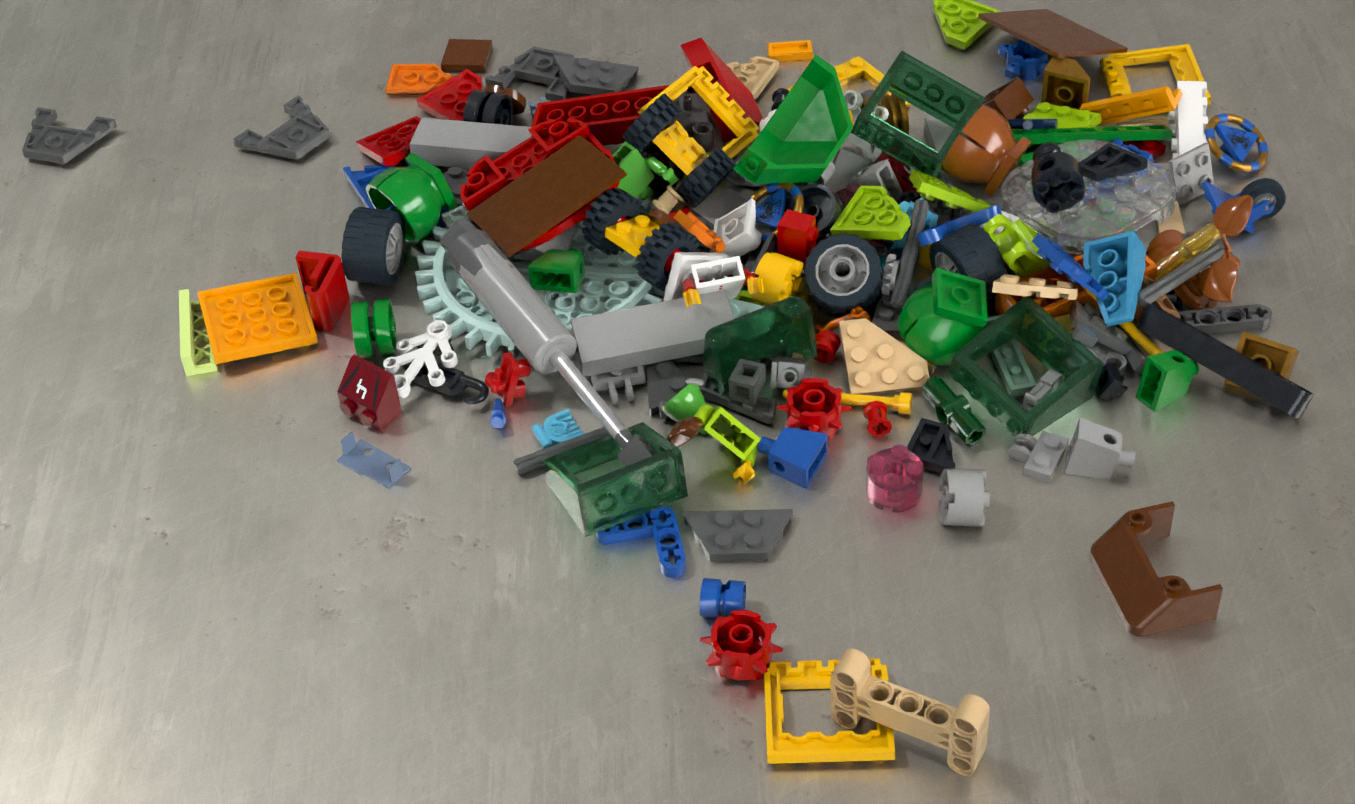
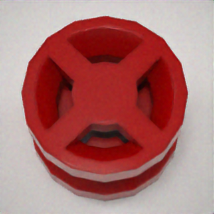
[810,330,841,364]

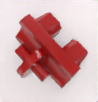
[485,352,531,407]

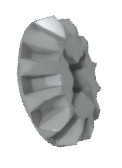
[881,254,899,295]

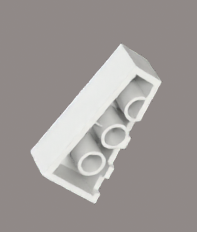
[1168,81,1208,159]

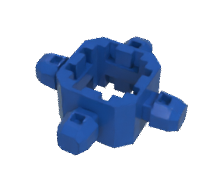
[998,39,1049,81]

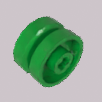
[351,299,397,358]

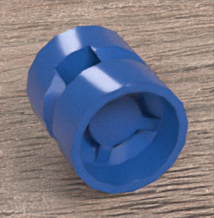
[699,578,746,618]

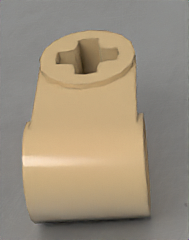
[652,184,690,215]

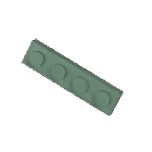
[982,315,1037,398]

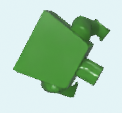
[613,141,679,201]

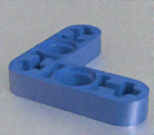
[917,204,1002,246]
[594,507,686,578]

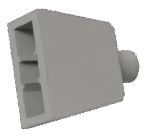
[845,159,903,199]
[1064,418,1136,479]

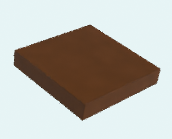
[441,39,493,72]

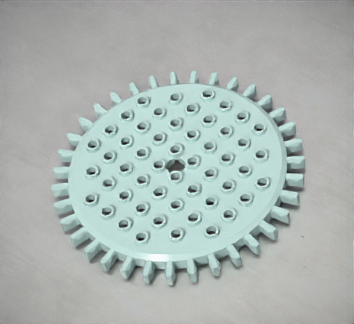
[415,199,665,360]

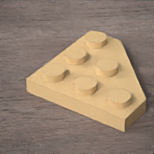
[726,56,779,100]
[992,274,1078,300]
[839,318,930,396]

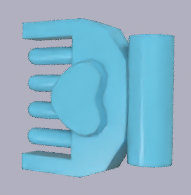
[532,409,585,449]

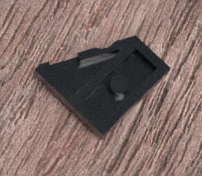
[1079,143,1148,182]

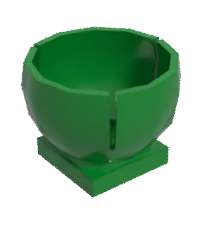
[366,153,458,245]
[897,268,988,366]

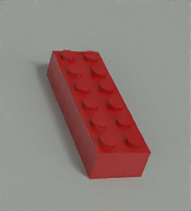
[531,85,676,146]

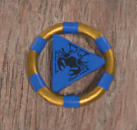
[1204,113,1269,173]
[745,183,804,241]

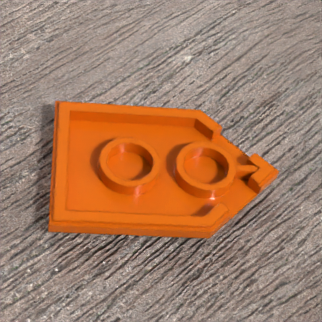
[385,64,454,94]

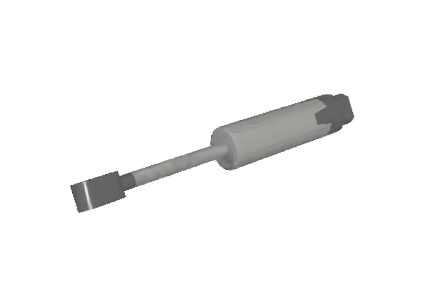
[440,219,669,489]

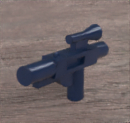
[1006,118,1058,130]

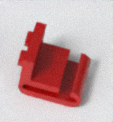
[295,251,350,332]

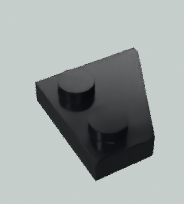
[903,418,956,473]

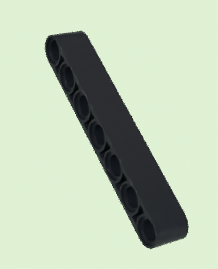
[1135,303,1314,419]

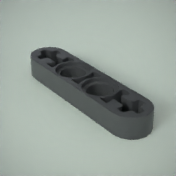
[1178,304,1272,335]

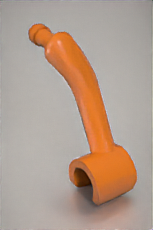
[816,306,870,332]

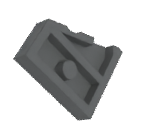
[647,360,688,417]

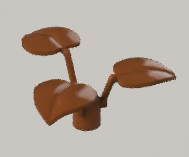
[1146,195,1253,303]

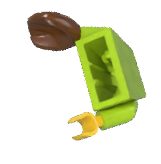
[666,404,761,485]

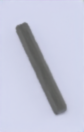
[513,427,614,475]

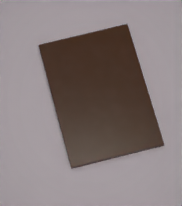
[978,9,1128,58]
[466,135,627,257]

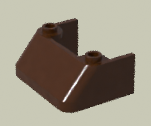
[1090,501,1223,636]

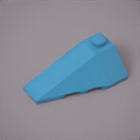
[1083,231,1146,327]

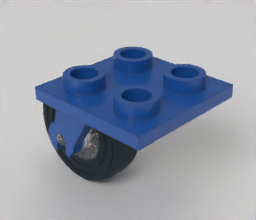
[1201,178,1286,233]

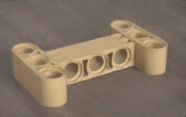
[831,648,990,776]

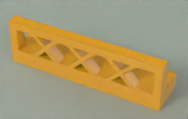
[1080,85,1183,126]

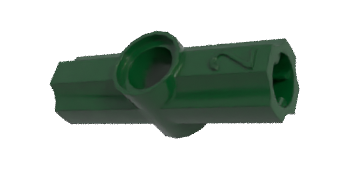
[921,376,986,446]

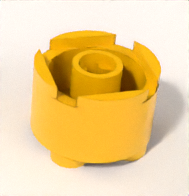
[751,252,805,311]

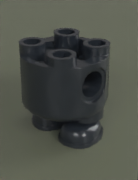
[1031,142,1085,213]

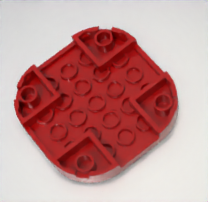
[460,118,619,251]

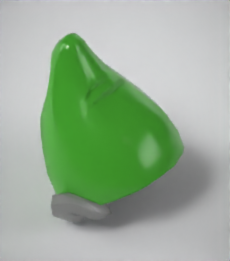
[659,378,707,435]

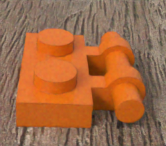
[673,210,725,253]

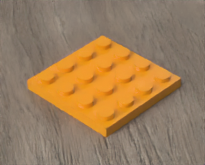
[197,272,318,364]

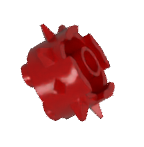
[777,378,852,439]
[700,610,783,681]

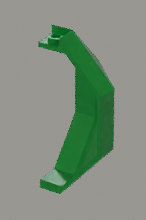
[734,55,853,184]

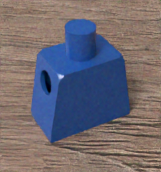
[758,427,828,489]

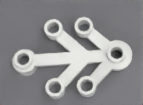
[842,90,895,165]
[383,320,458,399]

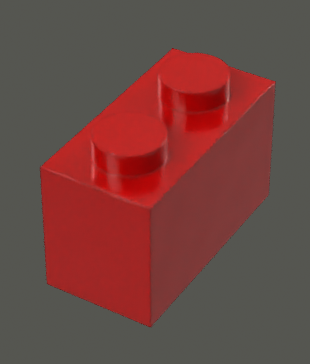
[777,209,819,270]

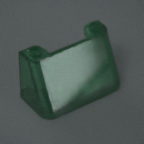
[702,296,818,395]

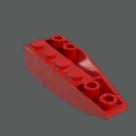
[680,38,764,143]

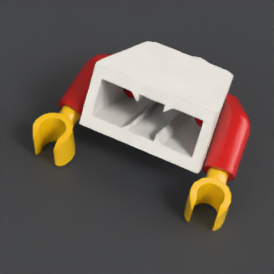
[682,256,764,307]

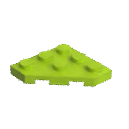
[933,0,1001,50]
[1011,102,1101,148]
[909,169,991,214]
[830,186,911,241]

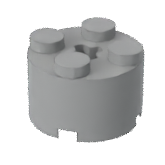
[939,468,990,527]

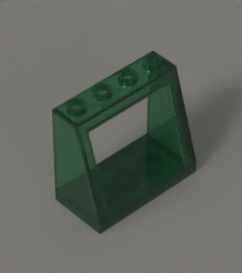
[851,51,985,178]
[948,296,1104,437]
[542,422,688,537]

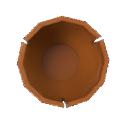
[940,104,1031,197]

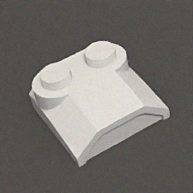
[710,198,762,258]

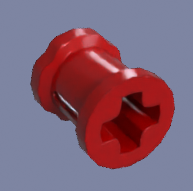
[863,401,892,437]

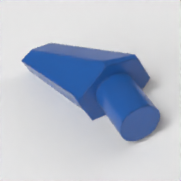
[489,398,507,428]

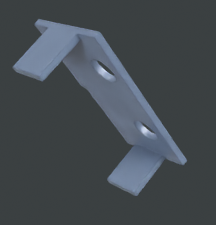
[337,432,411,488]

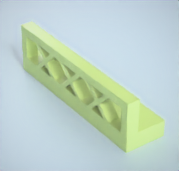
[179,289,217,376]

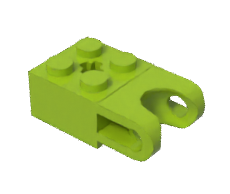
[983,214,1052,278]

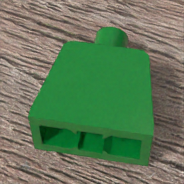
[528,248,585,293]
[1135,350,1199,412]

